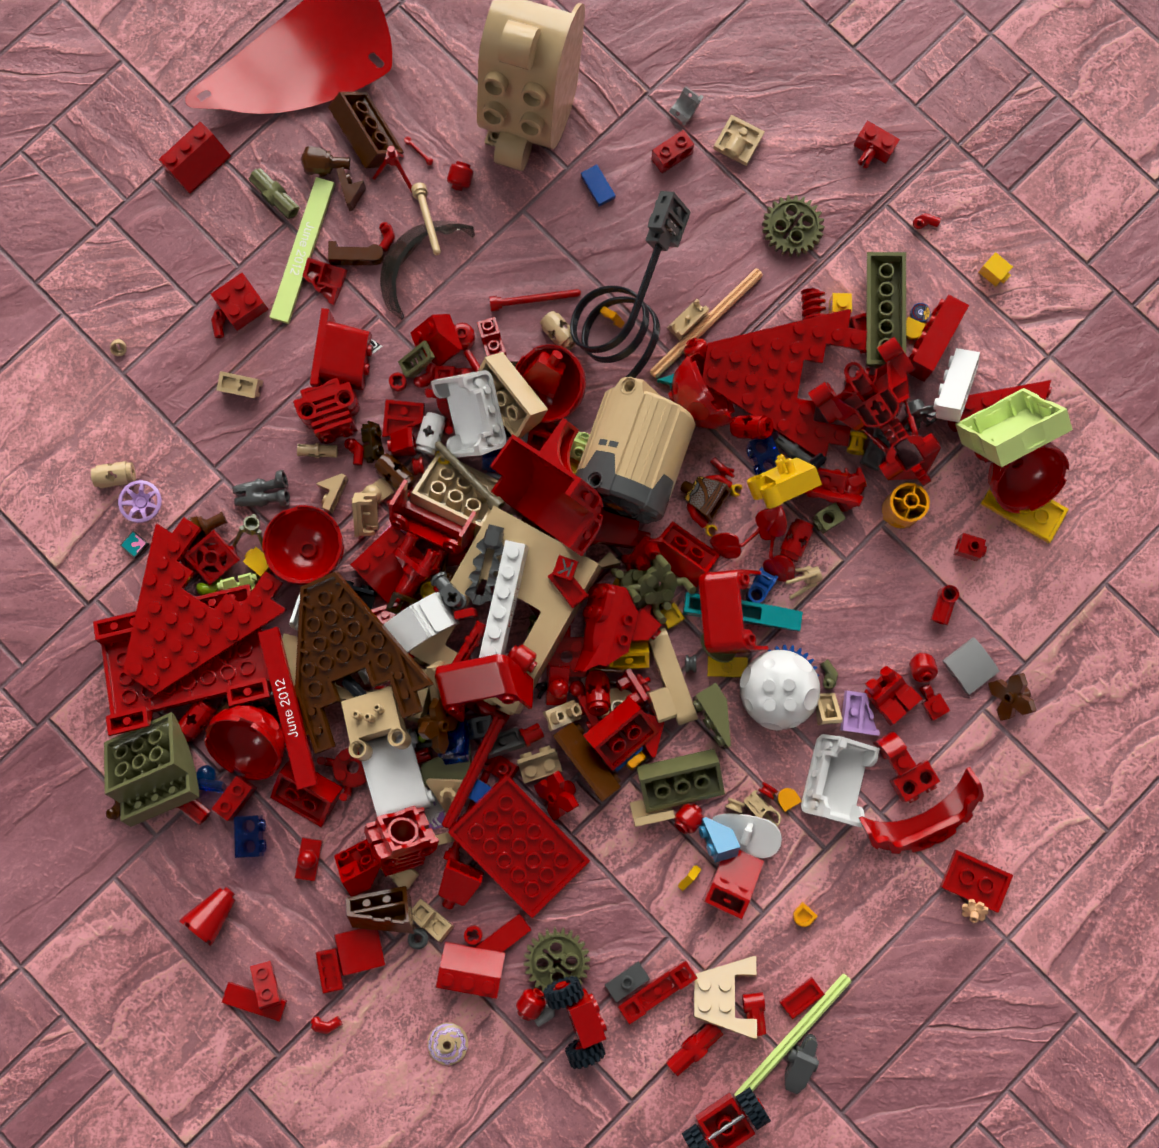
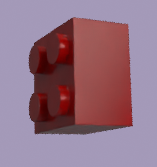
[211,272,269,331]

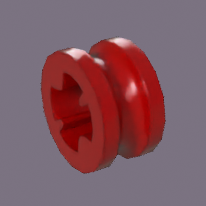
[389,372,407,392]
[412,457,425,475]
[758,782,779,800]
[464,925,483,945]

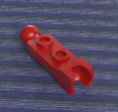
[569,681,599,730]

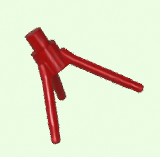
[372,146,412,193]

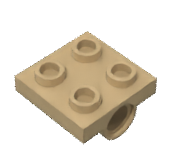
[713,115,765,166]

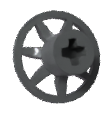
[901,399,938,433]

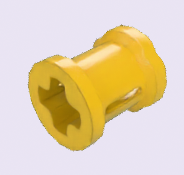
[847,431,868,455]

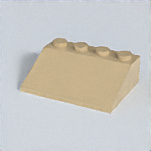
[410,453,498,538]

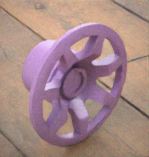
[118,480,162,523]

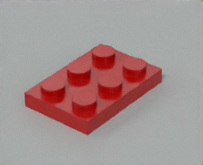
[940,850,1013,913]

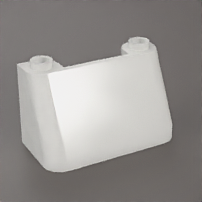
[431,370,506,457]
[358,728,435,816]
[801,734,880,827]

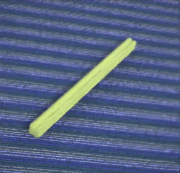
[734,974,851,1100]

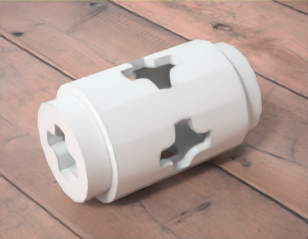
[415,412,446,455]

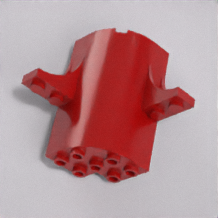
[490,418,603,557]

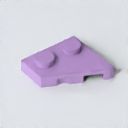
[840,690,880,736]

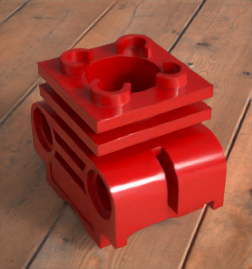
[293,378,360,444]
[364,806,439,877]

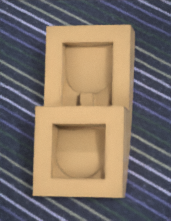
[412,899,454,943]

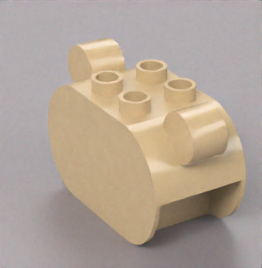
[477,0,585,171]

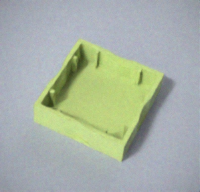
[955,388,1073,467]

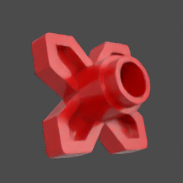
[534,771,579,821]

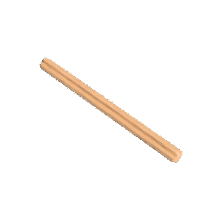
[650,268,763,378]

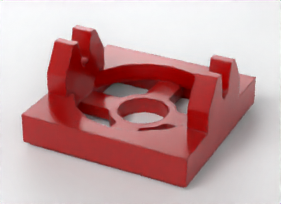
[183,530,240,585]

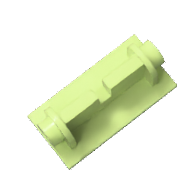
[217,572,260,591]

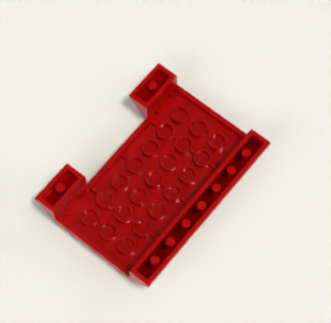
[93,584,271,736]

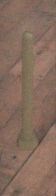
[435,441,505,510]

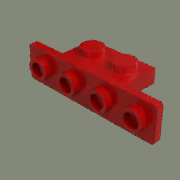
[803,467,864,507]

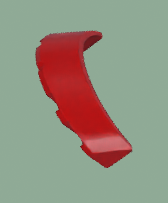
[859,767,984,854]

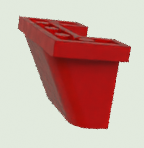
[310,308,373,390]

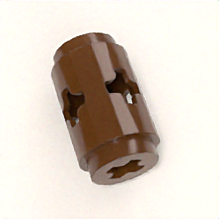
[374,453,416,491]

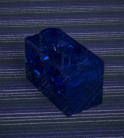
[746,435,780,475]
[438,717,470,765]
[234,815,267,858]

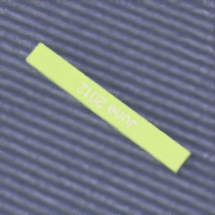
[270,177,335,324]

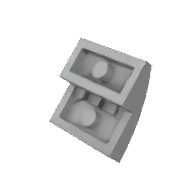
[942,637,1000,695]

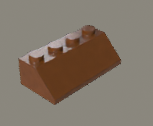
[328,91,404,168]
[553,722,621,802]

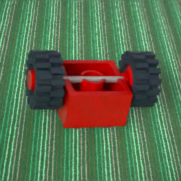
[543,976,607,1069]
[682,1087,771,1148]

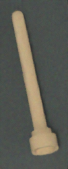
[411,183,441,255]

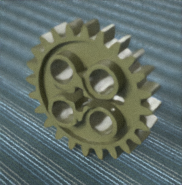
[762,195,825,257]
[524,927,590,992]

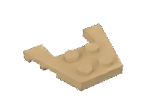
[694,956,757,1040]

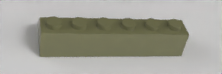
[866,252,906,369]

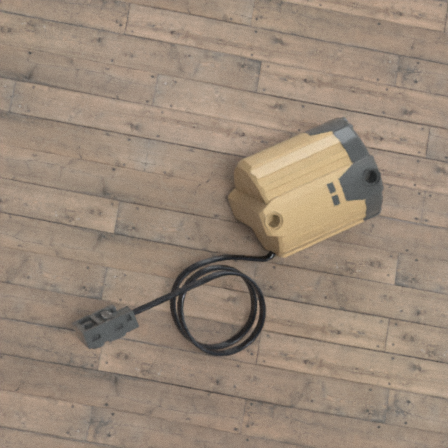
[570,191,696,524]

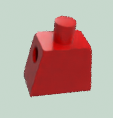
[522,350,566,399]
[438,857,484,909]

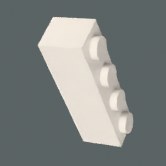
[933,348,980,422]

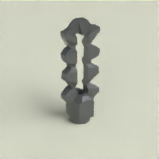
[465,524,504,606]

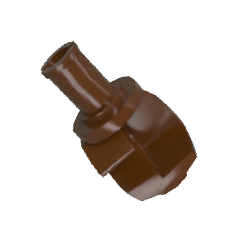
[301,146,350,177]
[188,512,228,550]

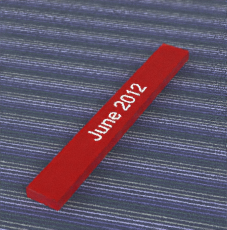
[258,627,319,790]

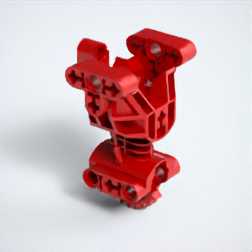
[808,337,942,486]

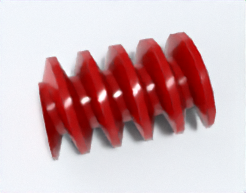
[801,288,826,320]

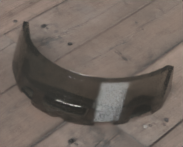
[380,220,475,320]

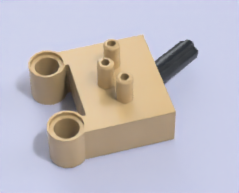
[341,676,411,761]

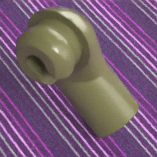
[820,659,838,689]

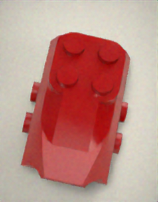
[574,583,638,672]

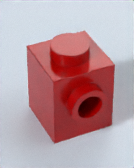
[953,533,987,561]

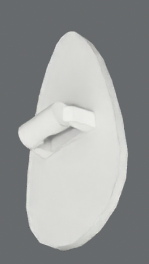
[712,813,782,858]

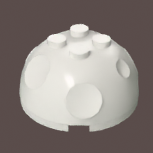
[740,650,820,731]

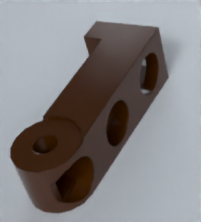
[328,241,385,266]

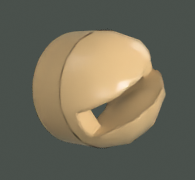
[110,339,126,356]

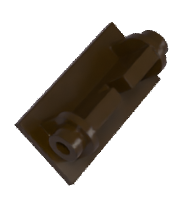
[361,421,384,463]

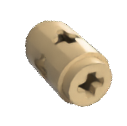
[540,311,579,351]
[91,461,136,489]

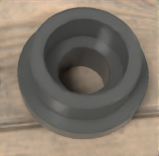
[408,928,428,949]

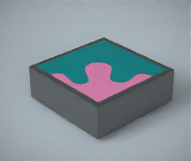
[120,531,149,559]

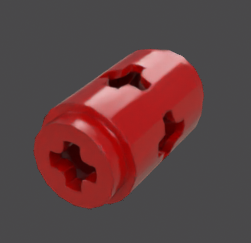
[730,415,773,439]
[780,518,814,562]
[585,671,611,716]
[178,700,216,742]

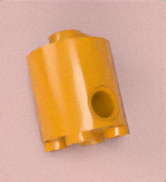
[882,483,930,529]

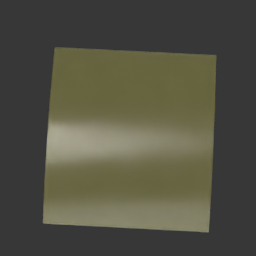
[104,712,199,827]

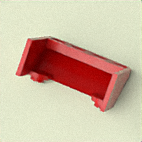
[389,479,477,555]
[699,569,768,654]
[435,654,534,722]

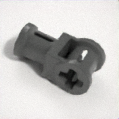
[430,571,467,611]

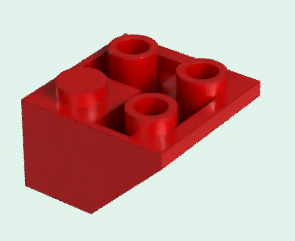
[334,839,380,897]

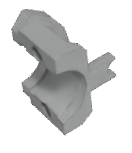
[669,86,704,125]

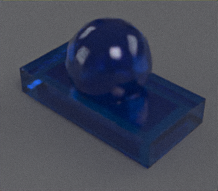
[196,765,227,793]

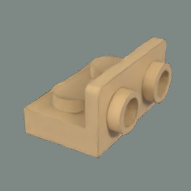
[517,746,562,784]

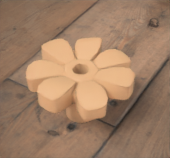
[962,899,988,923]

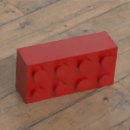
[908,294,969,382]

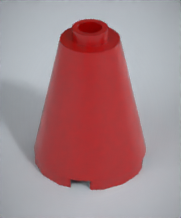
[179,887,236,946]

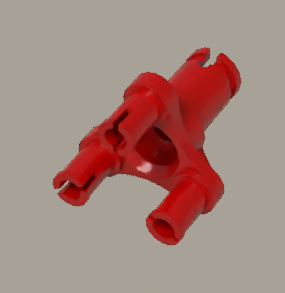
[394,532,448,605]

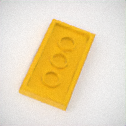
[980,487,1069,543]

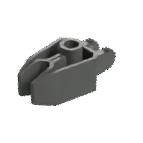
[784,1034,819,1094]

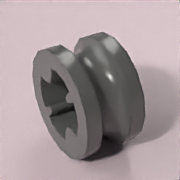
[685,655,696,673]

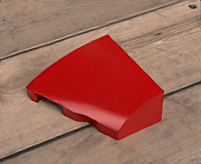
[302,257,348,305]

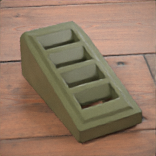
[398,341,435,378]

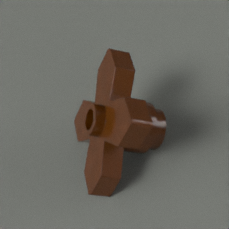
[988,673,1037,721]
[418,698,459,754]

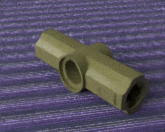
[248,168,300,219]

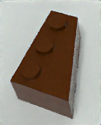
[346,886,414,934]

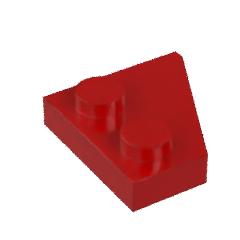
[382,399,425,437]

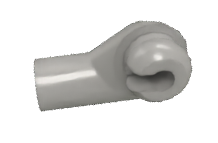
[534,998,556,1027]

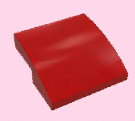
[334,928,385,976]

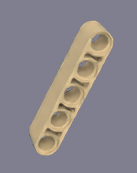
[648,627,698,726]

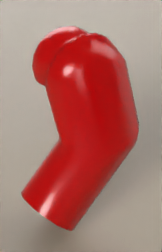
[211,309,226,339]

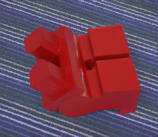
[864,666,923,726]

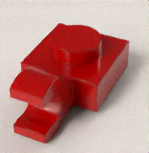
[919,684,951,721]

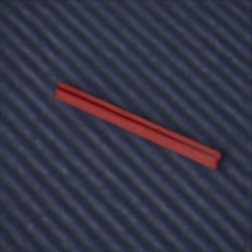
[442,716,505,829]

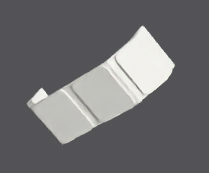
[358,592,460,685]

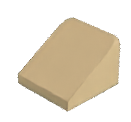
[598,552,621,570]

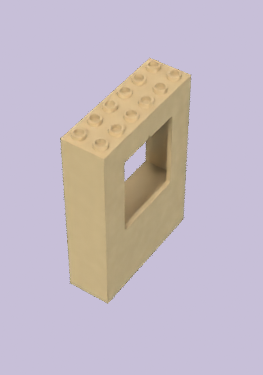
[410,506,602,715]

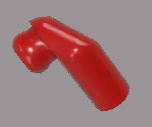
[913,213,941,229]
[379,222,395,252]
[414,363,437,388]
[344,438,364,466]
[310,1016,343,1034]

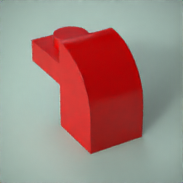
[873,731,917,776]

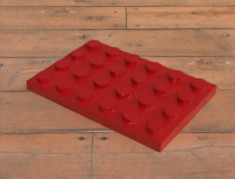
[447,773,590,918]

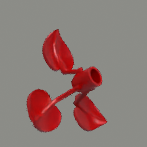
[709,505,796,582]

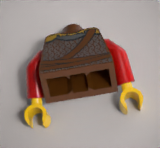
[680,474,743,537]

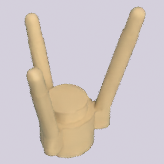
[786,566,822,599]

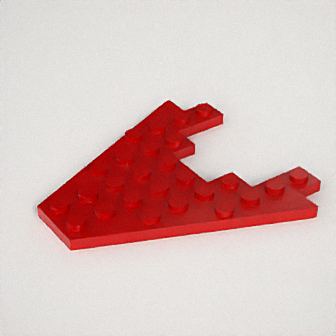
[702,309,867,457]
[123,517,287,695]

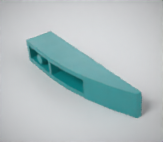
[683,592,803,631]

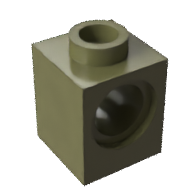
[813,503,846,534]

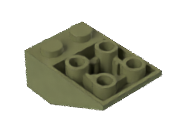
[693,683,731,749]

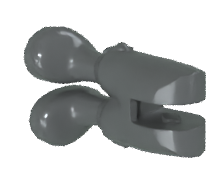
[232,470,290,507]

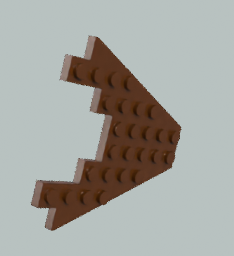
[295,572,434,754]

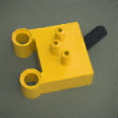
[747,453,827,508]

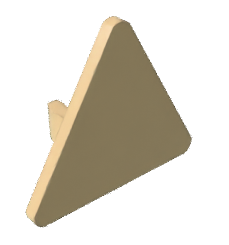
[426,778,463,813]

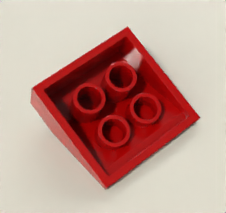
[350,525,425,603]

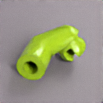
[196,577,222,595]

